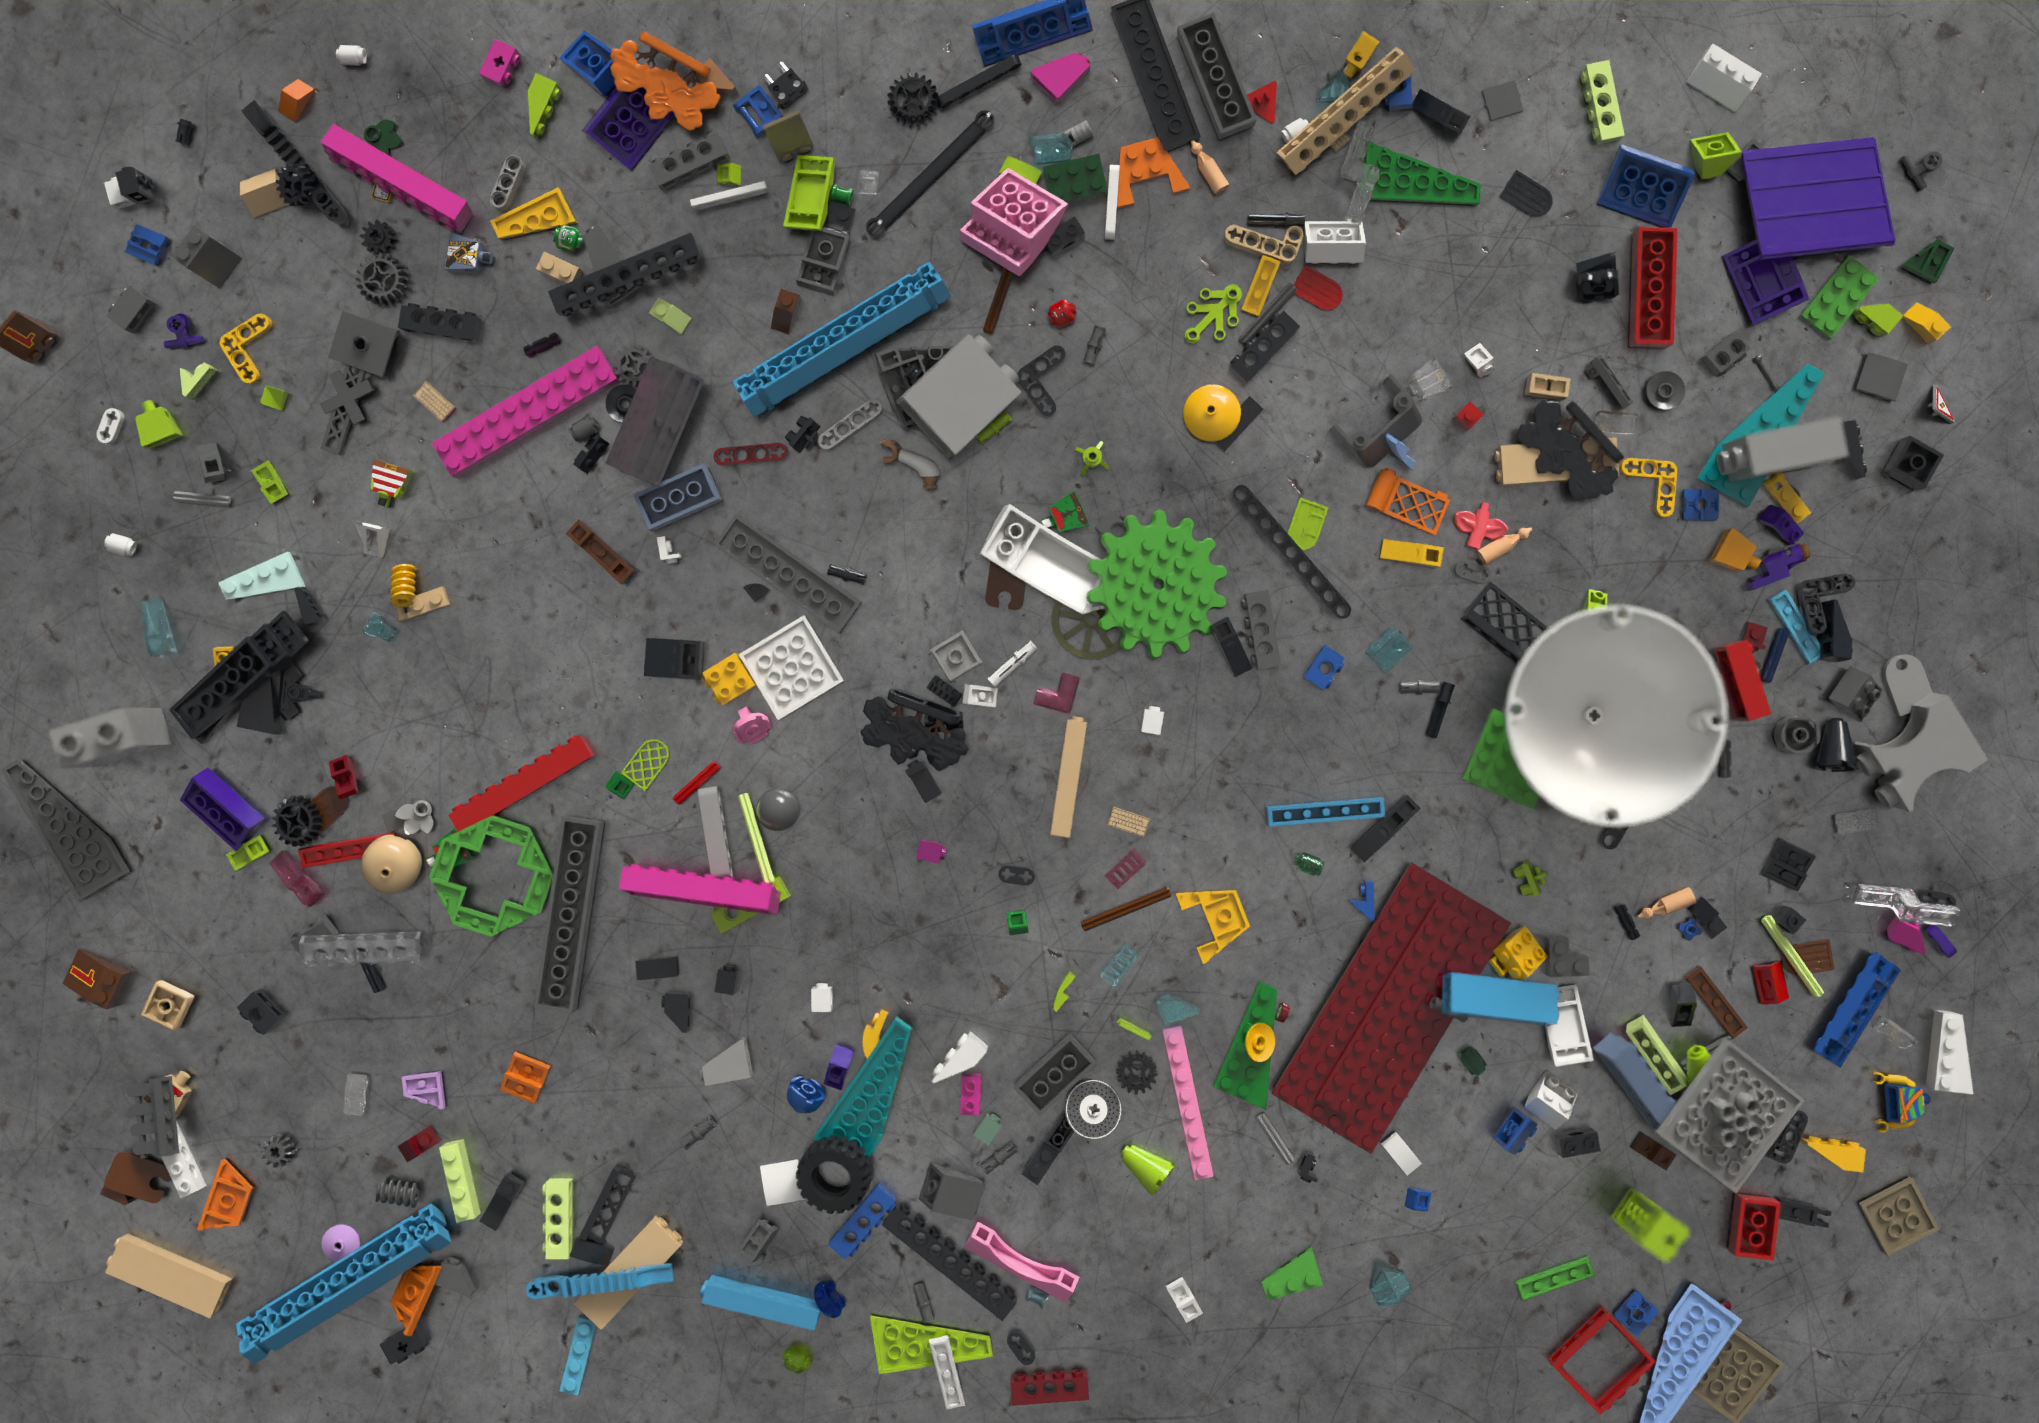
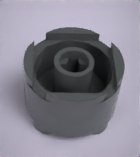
[1774,716,1820,755]

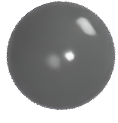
[756,788,799,831]

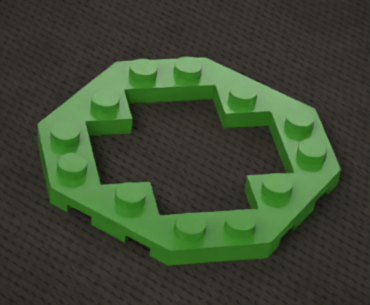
[429,815,553,937]

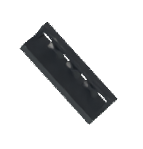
[579,1165,637,1245]

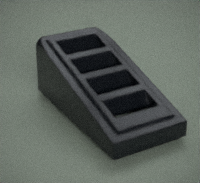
[294,587,324,626]

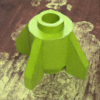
[1075,441,1110,476]

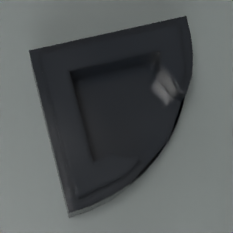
[743,583,770,603]

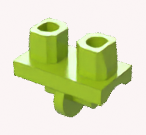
[1513,860,1549,897]

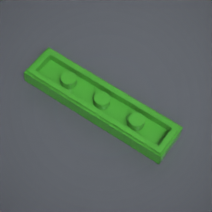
[1515,1256,1595,1301]

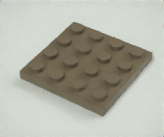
[1692,1329,1785,1423]

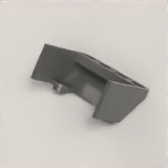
[1329,374,1422,468]

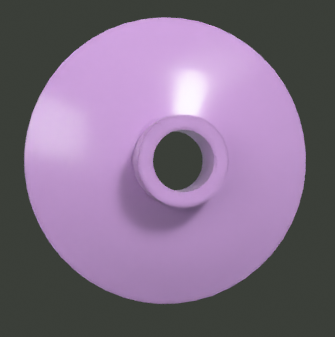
[322,1225,360,1262]

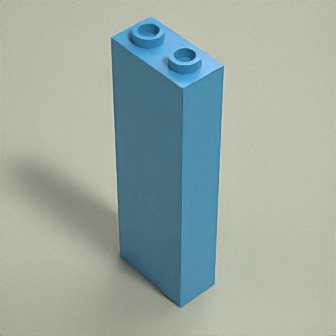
[1442,973,1559,1026]
[700,1275,823,1331]

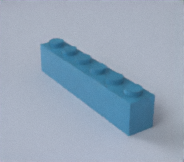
[1265,797,1385,827]

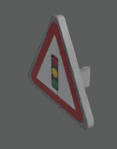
[1928,385,1955,423]

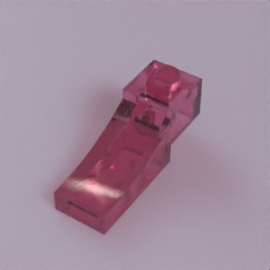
[269,850,325,907]

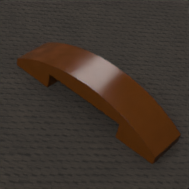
[566,519,634,585]

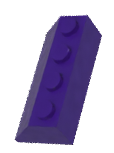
[180,768,264,851]

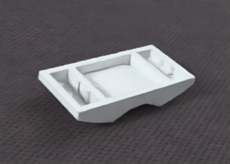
[1545,984,1594,1067]

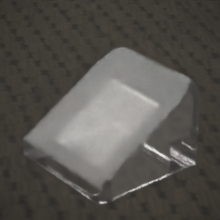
[859,170,879,194]

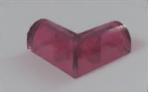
[1033,673,1080,714]

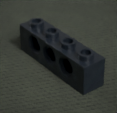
[398,303,482,342]
[1229,310,1300,385]

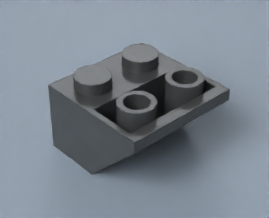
[1829,666,1882,722]

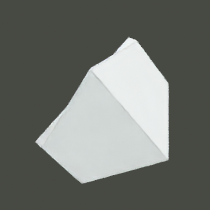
[353,521,390,558]

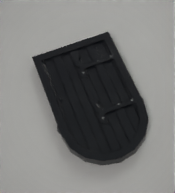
[1499,170,1553,217]

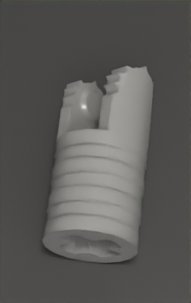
[1056,120,1094,152]

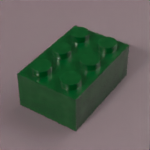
[1043,154,1108,206]

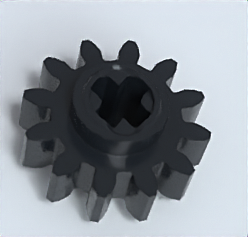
[360,219,396,255]

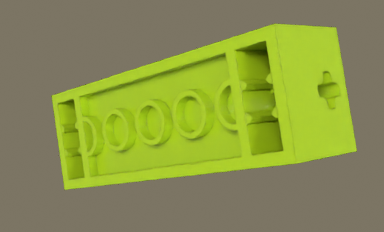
[1610,1187,1689,1263]

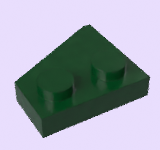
[1901,239,1955,284]

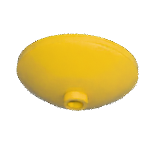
[1183,385,1241,442]

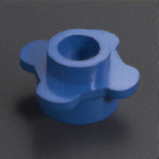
[1679,918,1702,941]

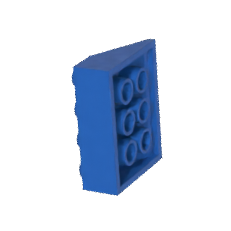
[1598,144,1695,228]

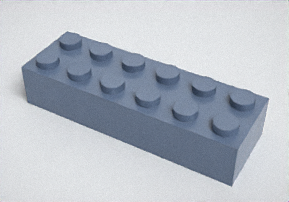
[1594,1033,1676,1131]

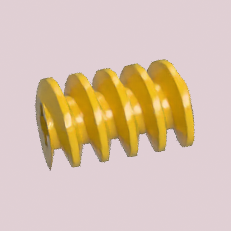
[390,564,416,607]

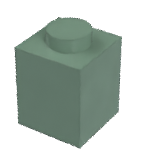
[973,1113,1002,1146]

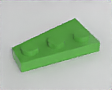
[1262,1247,1323,1301]

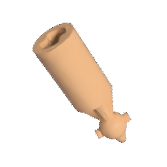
[1191,140,1229,194]
[1477,528,1532,565]
[1638,887,1696,919]

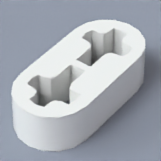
[97,408,124,444]

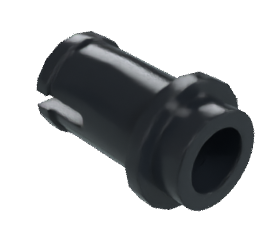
[175,119,193,145]

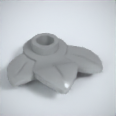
[395,800,434,835]

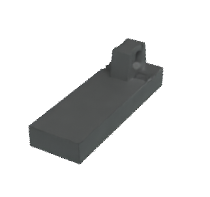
[1586,355,1633,409]

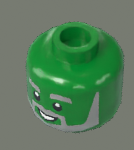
[553,225,583,253]

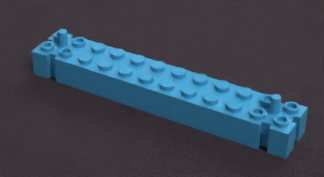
[732,262,951,417]
[236,1204,451,1364]

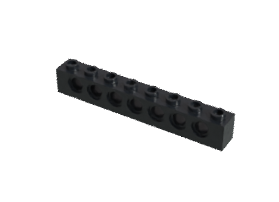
[548,233,702,317]
[882,1203,1017,1321]

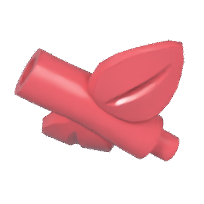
[1454,502,1509,549]

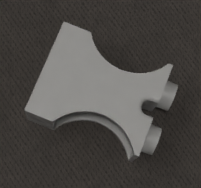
[1854,692,1988,812]

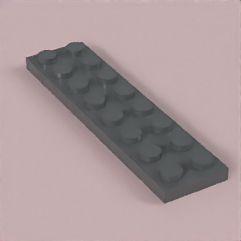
[714,514,861,633]

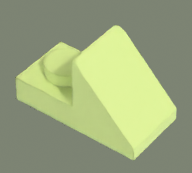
[649,297,692,335]
[180,363,217,400]

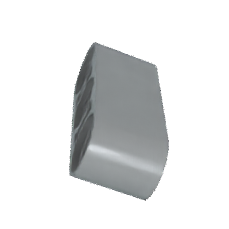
[490,155,526,212]

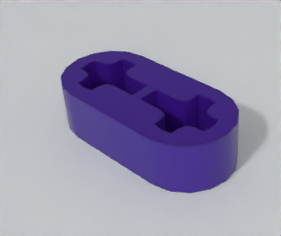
[1925,924,1957,958]

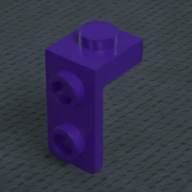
[1758,504,1804,545]

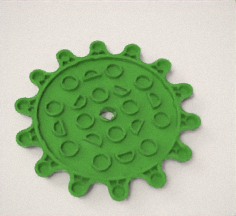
[1086,510,1227,659]

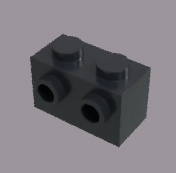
[115,167,155,204]

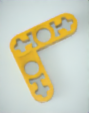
[220,314,272,385]
[1619,458,1677,518]

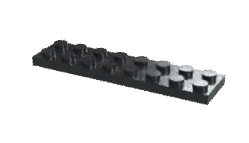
[1111,0,1201,151]

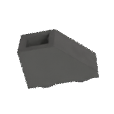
[196,443,225,483]

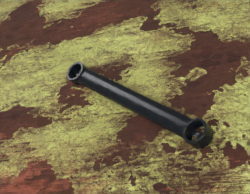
[866,110,995,239]

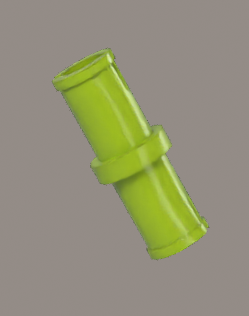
[976,411,1012,444]

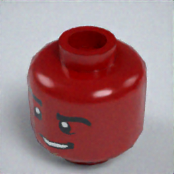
[1047,299,1077,328]

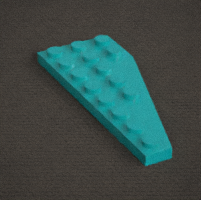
[1697,364,1825,507]
[813,1017,912,1157]

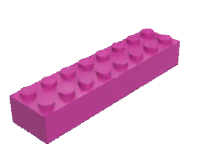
[321,124,473,233]
[619,864,781,915]

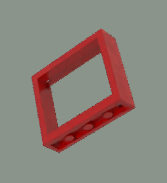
[1547,1306,1656,1415]

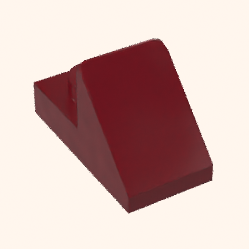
[397,1126,440,1162]

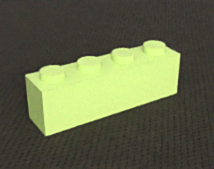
[1626,1015,1687,1095]
[439,1139,481,1223]

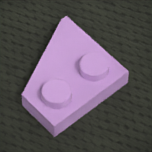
[401,1071,446,1109]

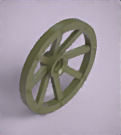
[1052,600,1122,659]

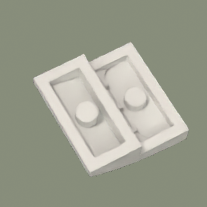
[760,1159,805,1207]

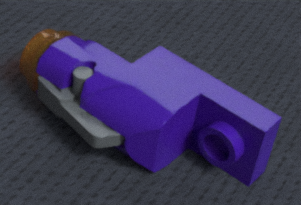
[1746,543,1810,591]

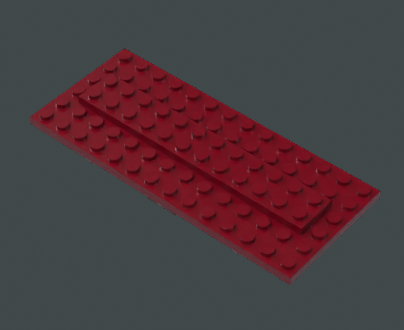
[1271,862,1511,1154]

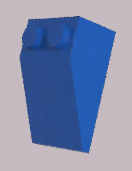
[559,30,615,96]
[1493,1107,1538,1155]

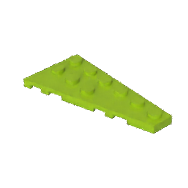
[870,1316,993,1374]

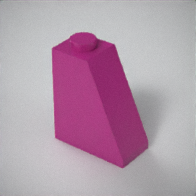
[1030,52,1090,103]

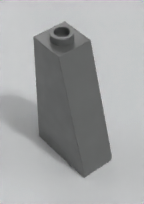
[583,225,638,307]

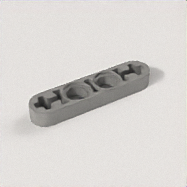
[818,399,883,450]

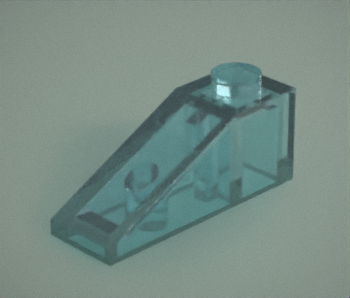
[141,597,177,657]

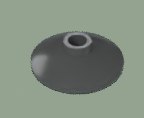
[1646,371,1685,410]

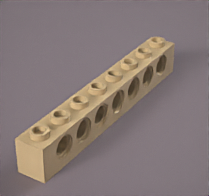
[1276,47,1416,175]

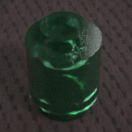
[1294,852,1325,876]
[1459,1046,1487,1076]

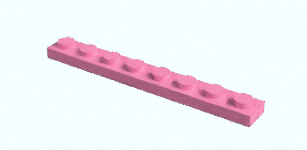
[1162,1025,1214,1180]

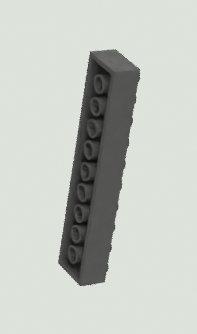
[534,816,604,1013]

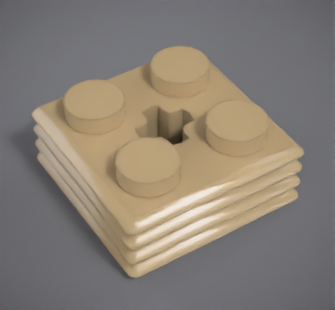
[141,980,194,1031]

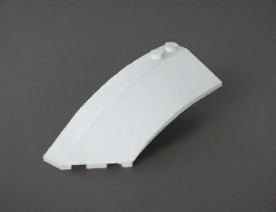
[980,504,1104,614]

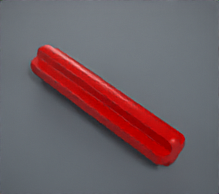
[673,761,720,805]

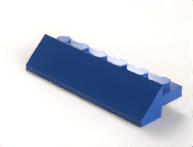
[972,0,1093,66]
[1814,952,1901,1068]

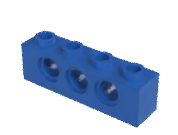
[827,1183,896,1259]

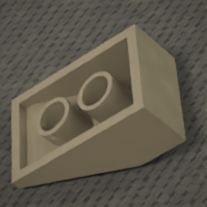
[763,110,813,162]

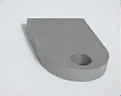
[1883,654,1933,716]

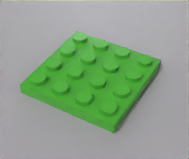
[1462,709,1540,810]

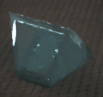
[1316,69,1352,102]
[1370,1269,1413,1307]

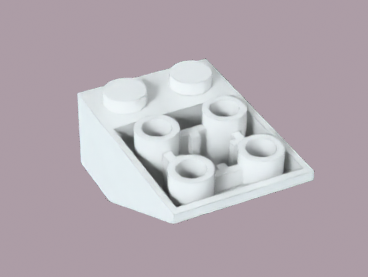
[932,1031,988,1083]

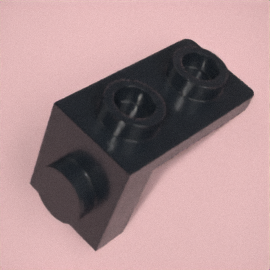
[905,760,941,803]

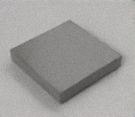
[930,630,982,682]

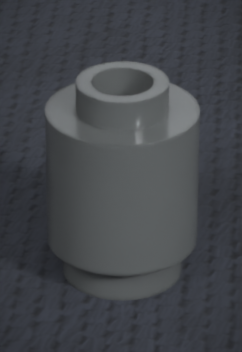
[569,415,599,442]

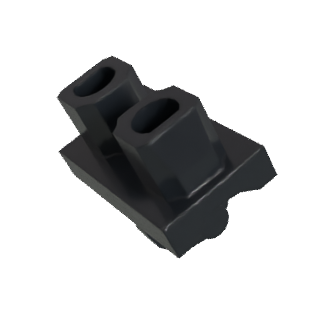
[785,416,820,453]

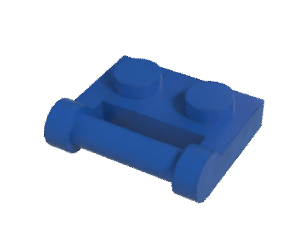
[733,84,783,137]

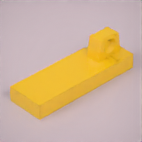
[1241,255,1281,316]

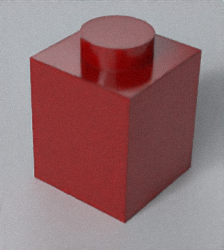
[1453,402,1484,431]

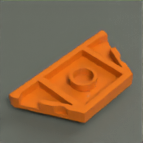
[197,1159,254,1231]
[390,1266,442,1336]

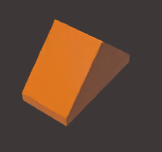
[278,79,315,122]

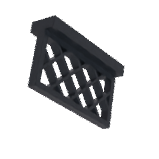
[1460,582,1549,665]

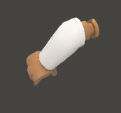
[880,439,940,489]

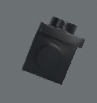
[1297,1150,1318,1183]

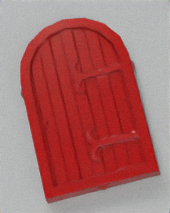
[1294,265,1343,310]

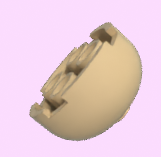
[361,835,422,894]

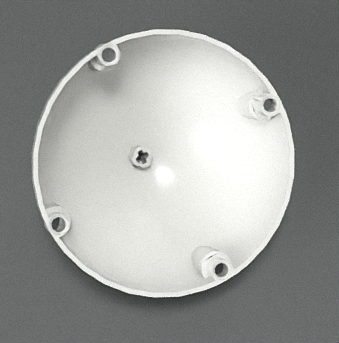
[1503,606,1727,825]

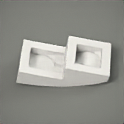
[1381,1132,1422,1176]
[1166,1277,1203,1323]

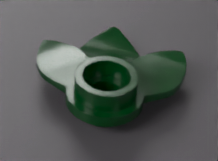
[364,119,402,155]

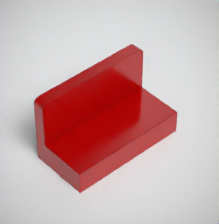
[1753,961,1789,1005]

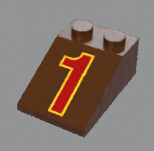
[0,310,57,364]
[63,949,131,1010]

